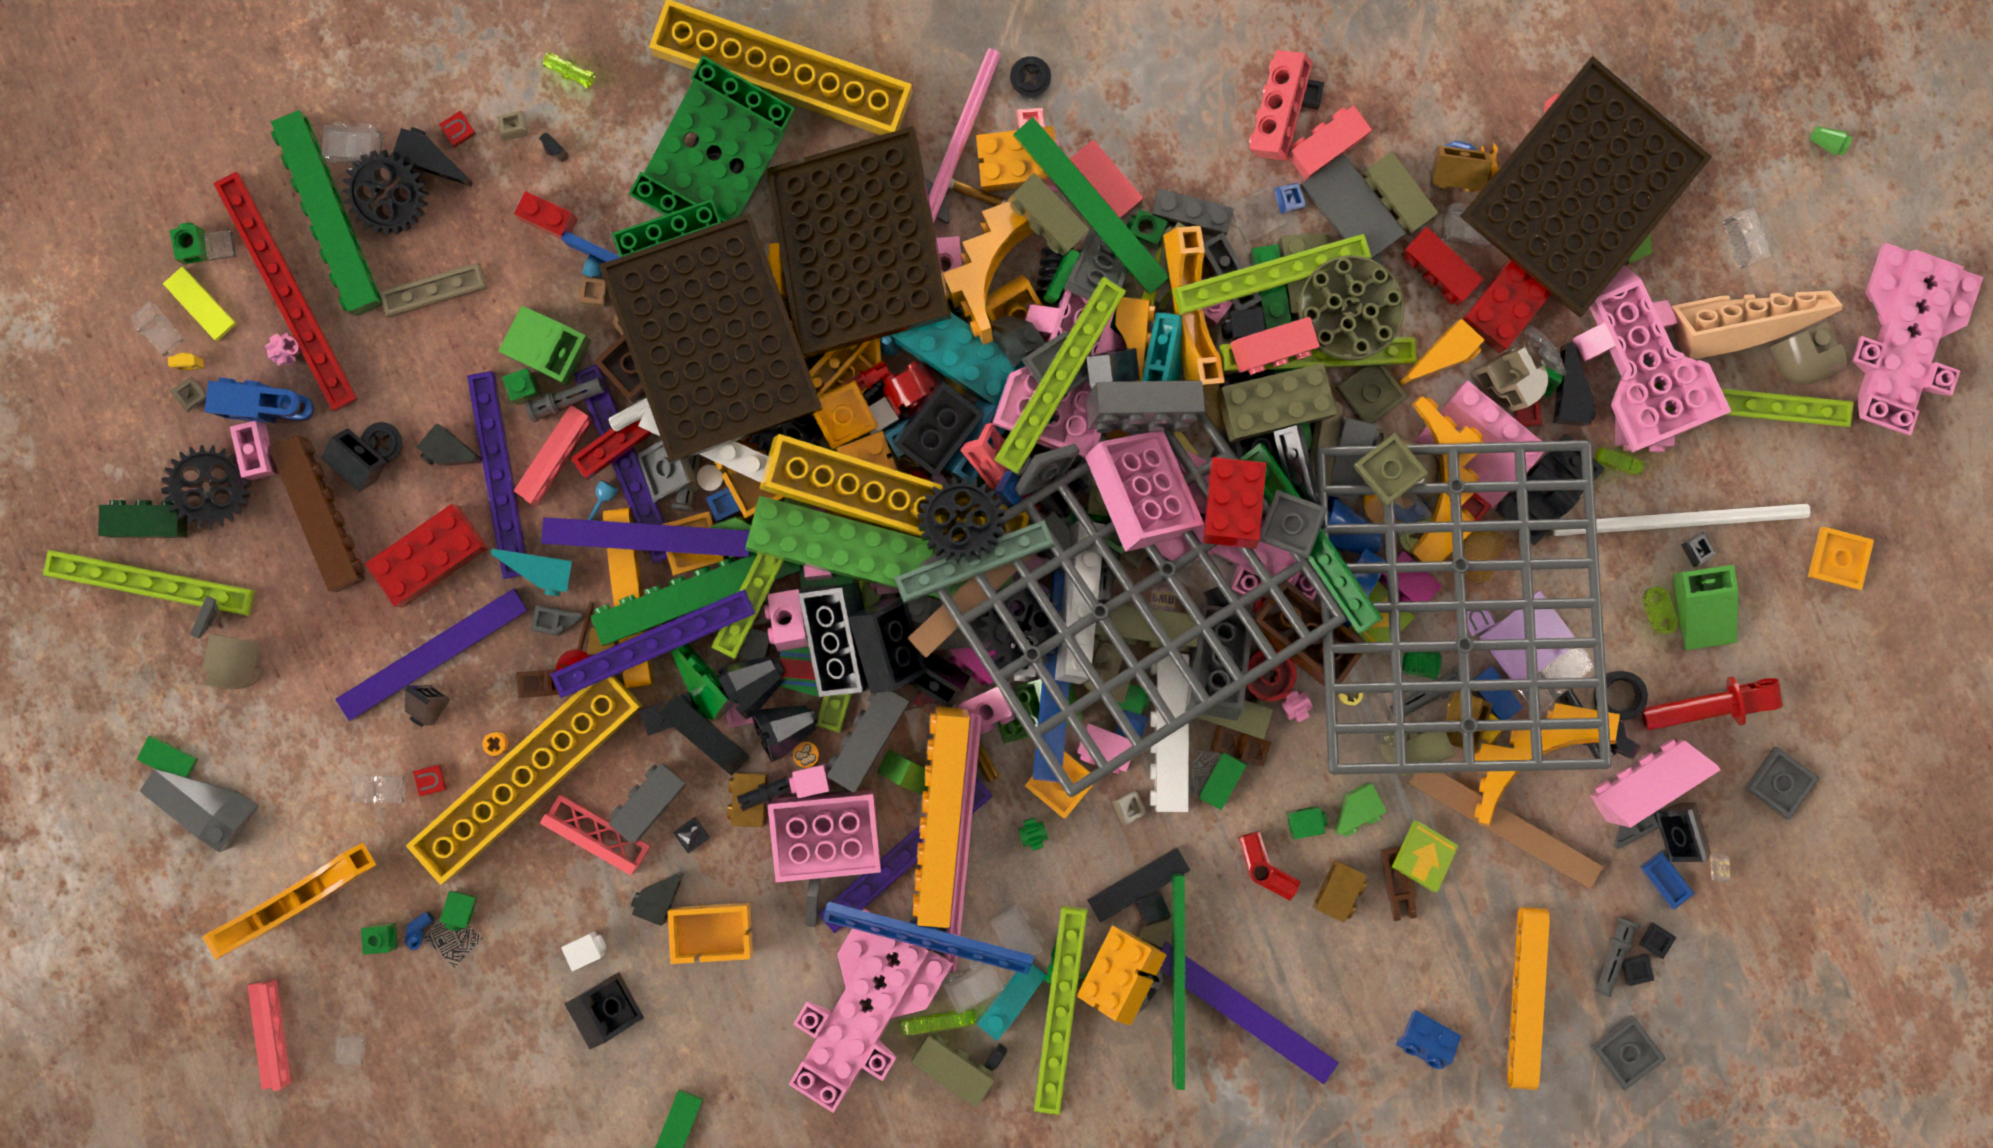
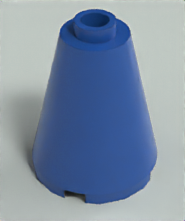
[1328,496,1383,554]

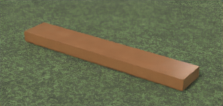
[907,554,1034,658]

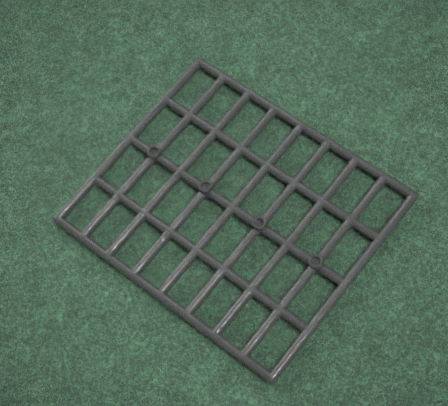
[920,412,1347,797]
[1315,440,1612,775]

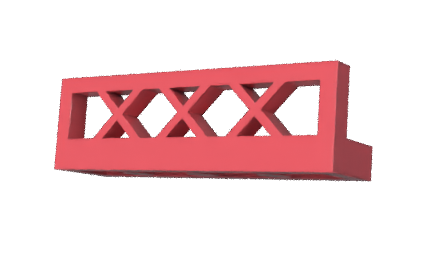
[514,405,593,506]
[961,423,1042,519]
[540,794,651,875]
[247,979,291,1091]

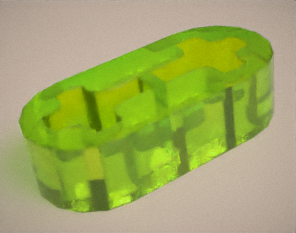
[1594,447,1645,476]
[1642,586,1678,634]

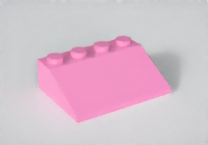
[1414,380,1544,509]
[1085,430,1204,552]
[1590,739,1720,828]
[768,789,881,882]

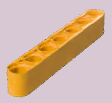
[603,507,654,688]
[1507,907,1550,1090]

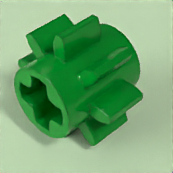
[1018,817,1049,851]

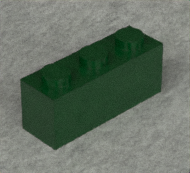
[98,500,187,538]

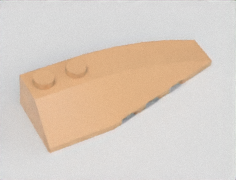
[1671,291,1843,360]

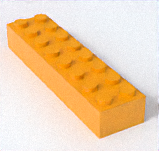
[912,706,970,928]

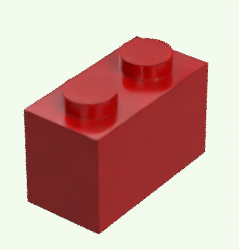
[514,191,578,240]

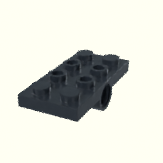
[1495,434,1605,545]

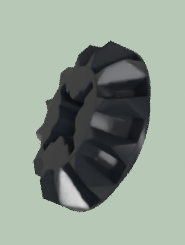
[1010,56,1051,98]
[361,422,403,463]

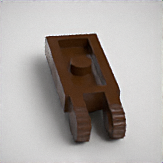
[1380,845,1417,921]

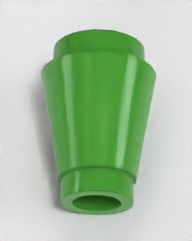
[1809,126,1853,156]

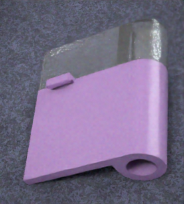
[1479,591,1594,713]

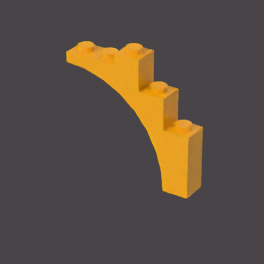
[943,201,1034,345]
[1409,396,1484,562]
[1475,703,1620,827]
[202,843,376,960]

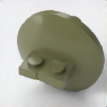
[1298,255,1405,361]

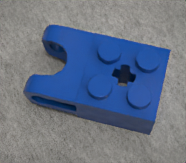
[204,377,314,424]

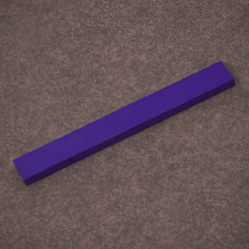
[574,364,668,564]
[467,371,527,579]
[541,517,751,558]
[335,589,529,721]
[550,589,756,698]
[818,777,993,934]
[1160,941,1338,1084]

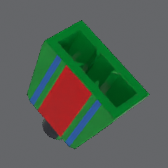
[774,647,819,696]

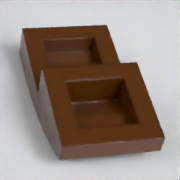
[516,669,574,698]
[1210,725,1271,767]

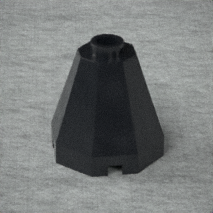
[718,656,786,720]
[752,705,818,762]

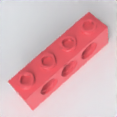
[1249,50,1313,161]

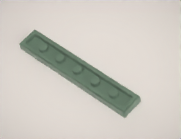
[894,520,1054,604]

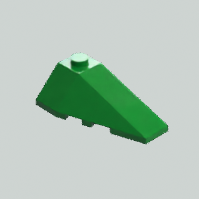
[661,623,735,721]

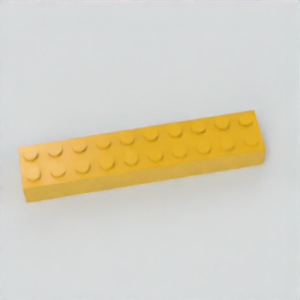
[649,0,913,135]
[759,434,1029,541]
[406,675,644,885]

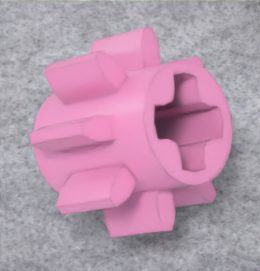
[265,333,301,366]
[1281,689,1313,722]

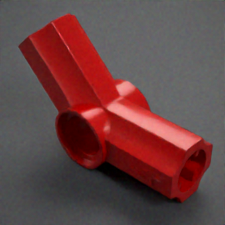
[1238,831,1301,901]

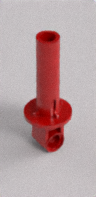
[1641,676,1783,731]

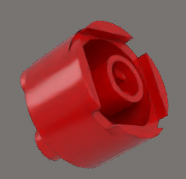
[883,360,938,419]
[1245,649,1297,701]

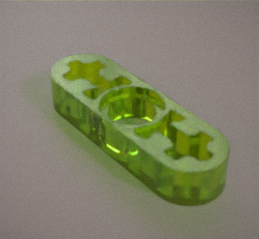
[899,1009,976,1035]

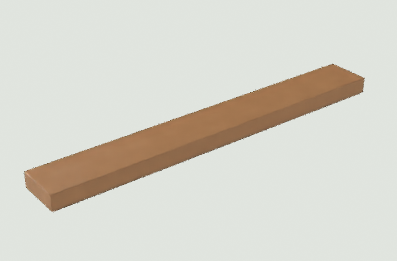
[1408,772,1603,889]

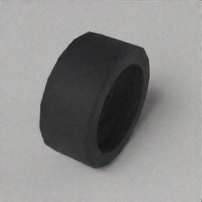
[1593,671,1648,721]

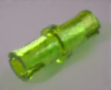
[542,51,595,89]

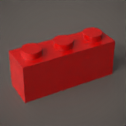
[1401,226,1483,306]

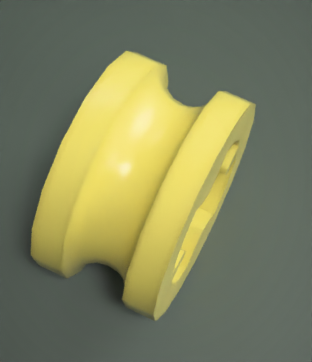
[1338,682,1363,705]

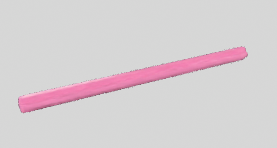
[929,48,1001,223]
[944,713,982,972]

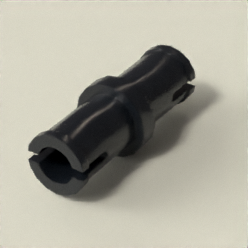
[737,776,792,812]

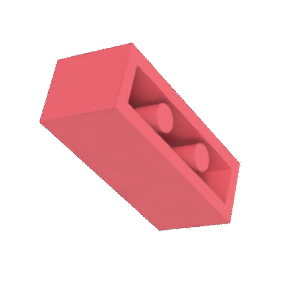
[1288,106,1372,180]
[1070,139,1143,220]
[1230,317,1320,375]

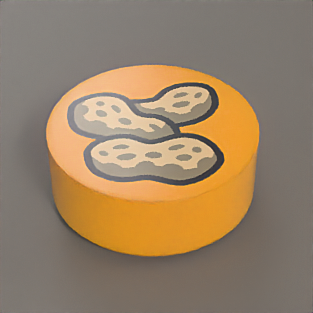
[793,741,820,768]

